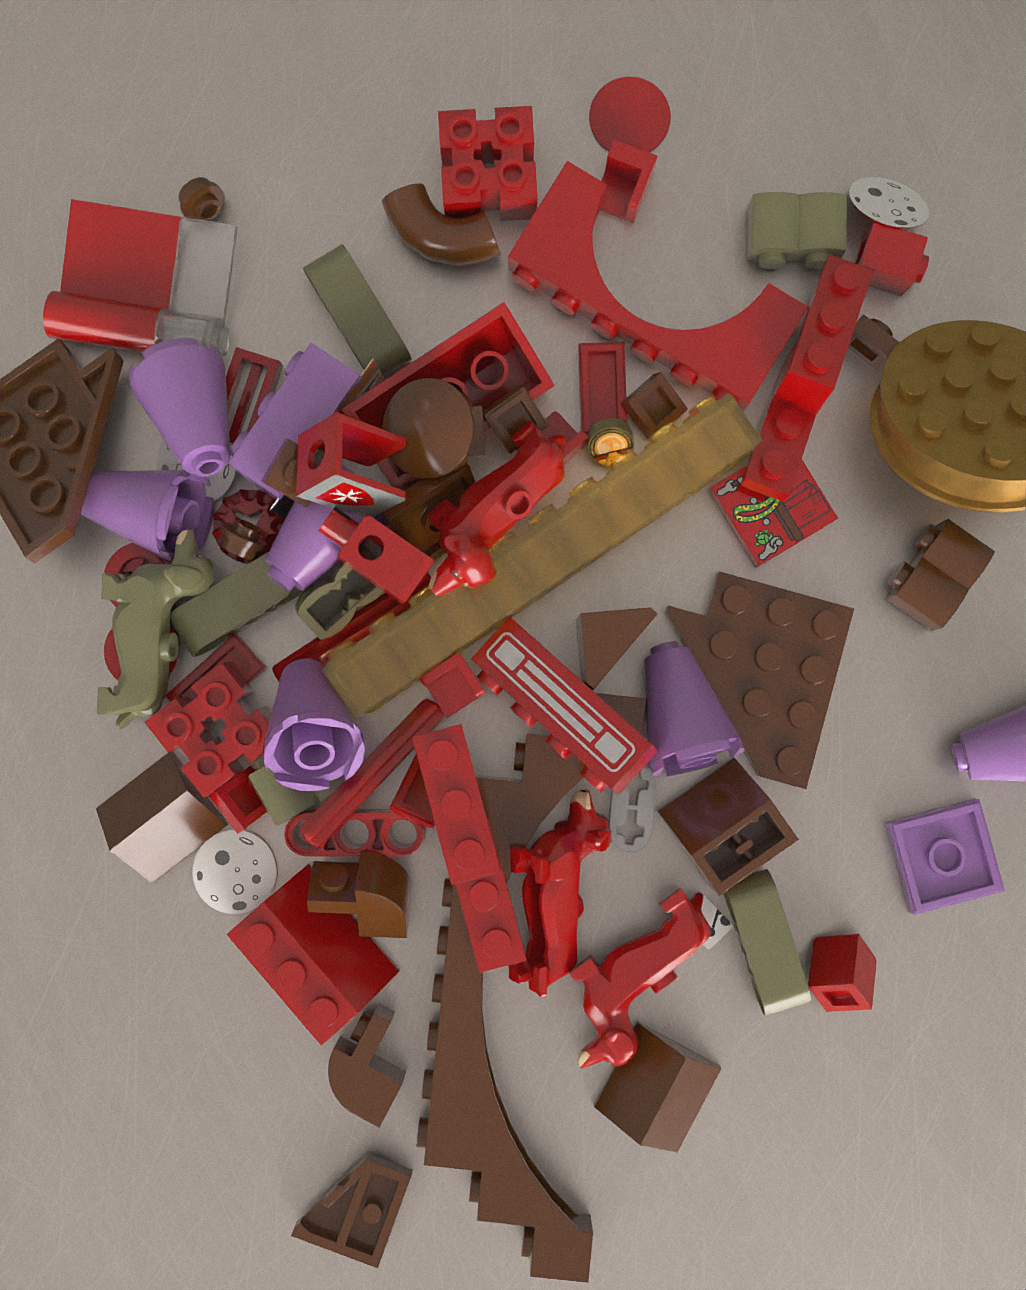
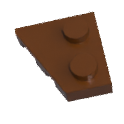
[291,1153,413,1268]

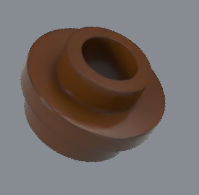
[178,177,225,223]
[219,518,267,559]

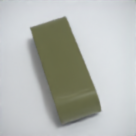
[302,244,412,376]
[170,552,304,657]
[723,869,811,1016]

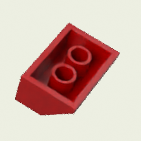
[226,864,400,1046]

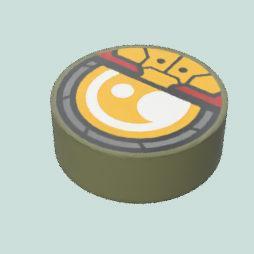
[587,418,634,466]

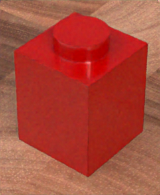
[854,221,929,296]

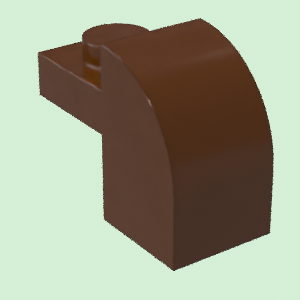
[307,851,411,938]
[328,1003,406,1128]

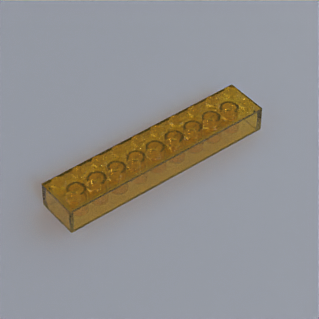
[321,392,763,718]

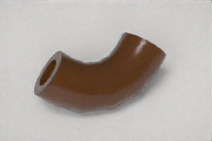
[382,183,501,266]

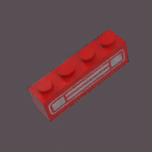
[471,616,658,794]

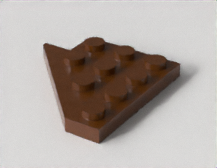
[0,338,124,563]
[664,571,854,789]

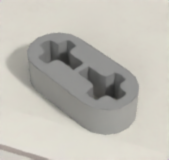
[608,765,656,852]

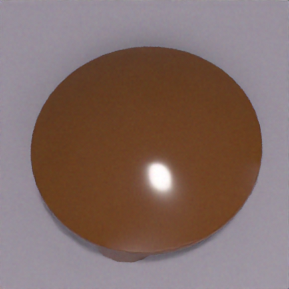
[382,378,474,478]

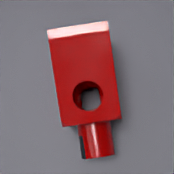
[318,506,434,604]

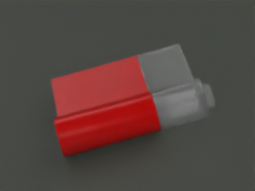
[43,199,238,357]

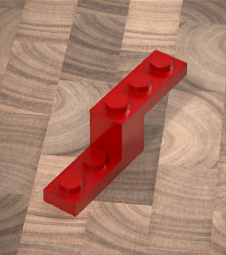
[740,254,873,502]
[412,724,527,973]

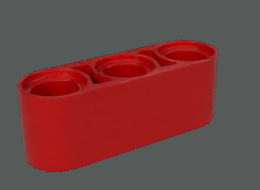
[284,809,427,857]

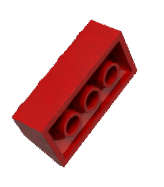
[341,302,555,489]

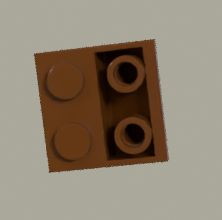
[657,757,799,896]

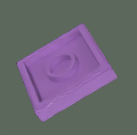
[885,798,1005,915]

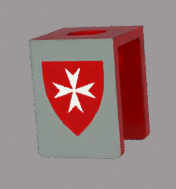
[296,412,406,518]

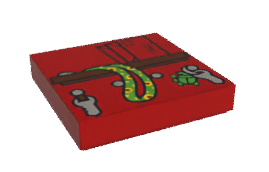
[708,459,839,568]

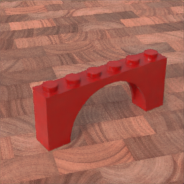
[508,161,809,413]

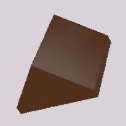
[576,607,658,690]
[96,751,228,883]
[593,1021,722,1153]

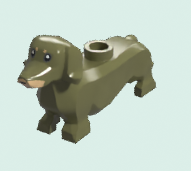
[97,529,215,729]

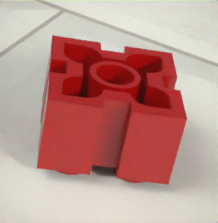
[438,106,538,221]
[144,662,271,798]

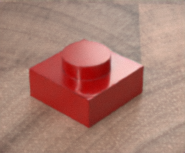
[209,765,267,834]

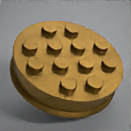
[869,320,1026,513]

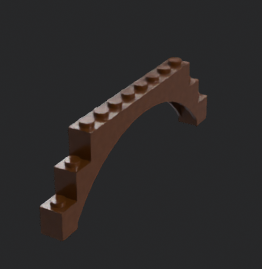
[416,693,646,1283]

